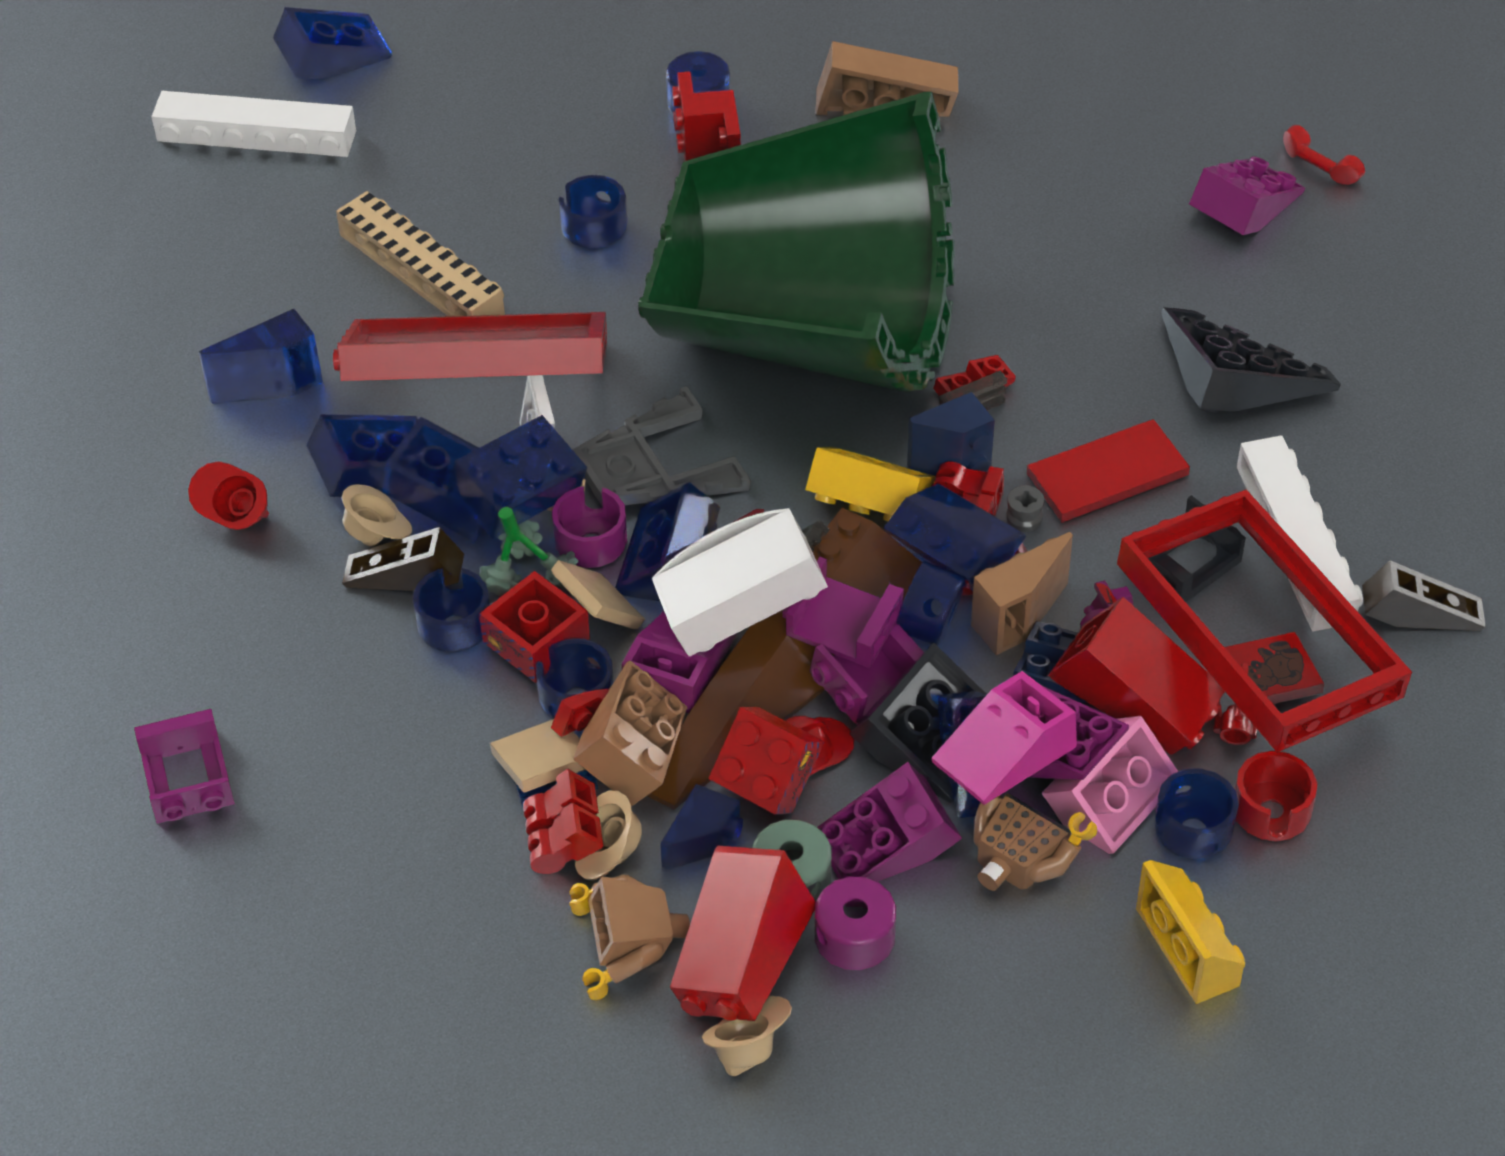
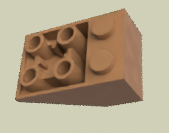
[971,532,1073,655]
[573,660,687,806]

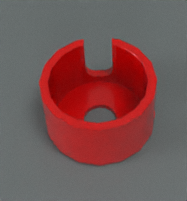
[1232,751,1317,842]

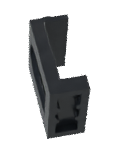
[1148,495,1246,602]

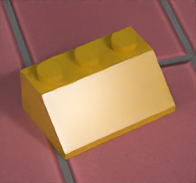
[805,447,936,525]
[1136,860,1245,1004]

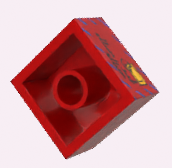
[479,571,590,683]
[708,707,825,815]

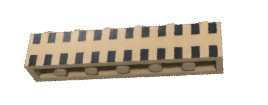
[336,191,505,316]

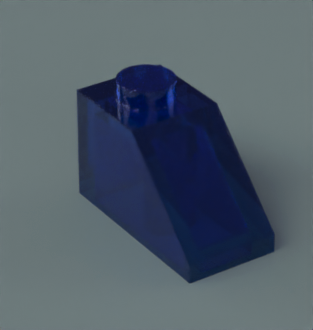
[660,784,744,869]

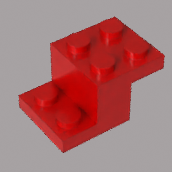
[672,71,741,161]

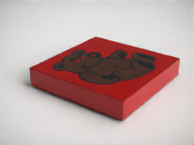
[1225,632,1324,704]

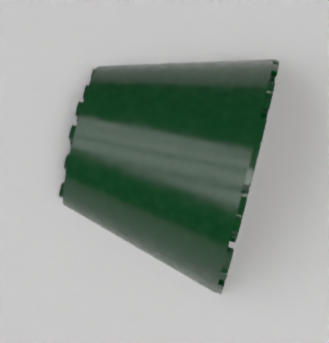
[638,91,955,392]

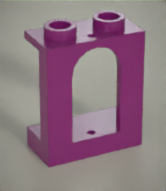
[134,709,235,824]

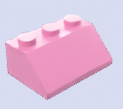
[1042,716,1182,854]

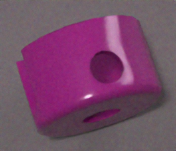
[552,486,628,568]
[814,876,896,970]

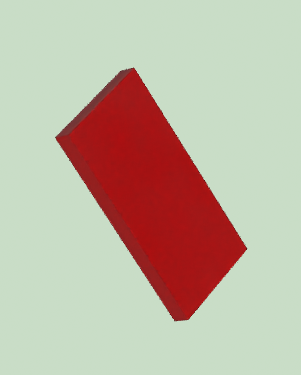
[1026,419,1190,523]

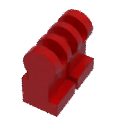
[920,461,1004,545]
[523,769,604,874]

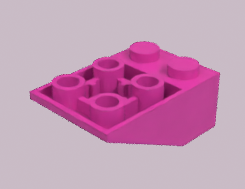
[932,671,1077,805]

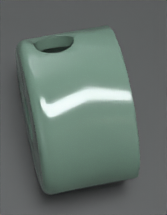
[752,820,832,901]

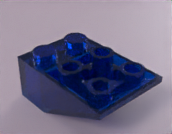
[199,309,323,404]

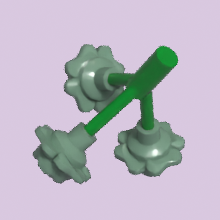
[478,507,578,595]

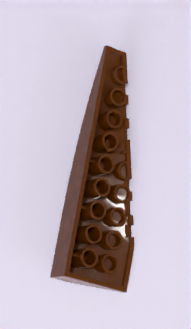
[647,508,938,810]

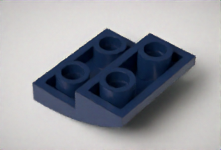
[1013,621,1086,705]

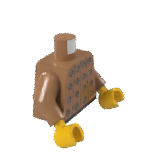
[973,793,1097,891]
[569,875,690,1000]

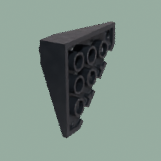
[1161,307,1341,413]

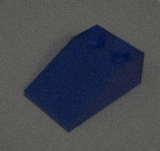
[273,7,393,80]
[306,414,441,497]

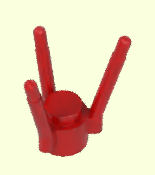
[1207,662,1258,745]

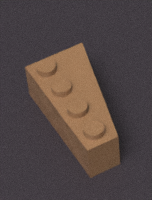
[816,41,958,117]

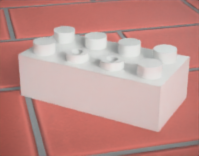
[652,508,828,657]

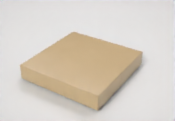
[551,560,645,629]
[490,719,585,792]

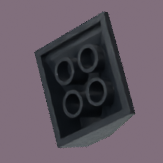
[849,643,987,803]

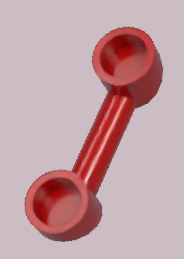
[1283,125,1365,185]

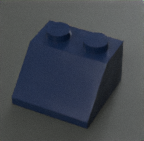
[907,392,995,476]

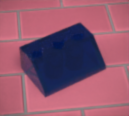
[615,482,721,602]
[884,484,1026,591]

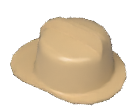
[341,484,412,546]
[575,790,642,880]
[702,996,792,1077]

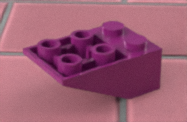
[1189,156,1306,235]
[621,611,738,714]
[1030,685,1129,780]
[817,762,962,882]

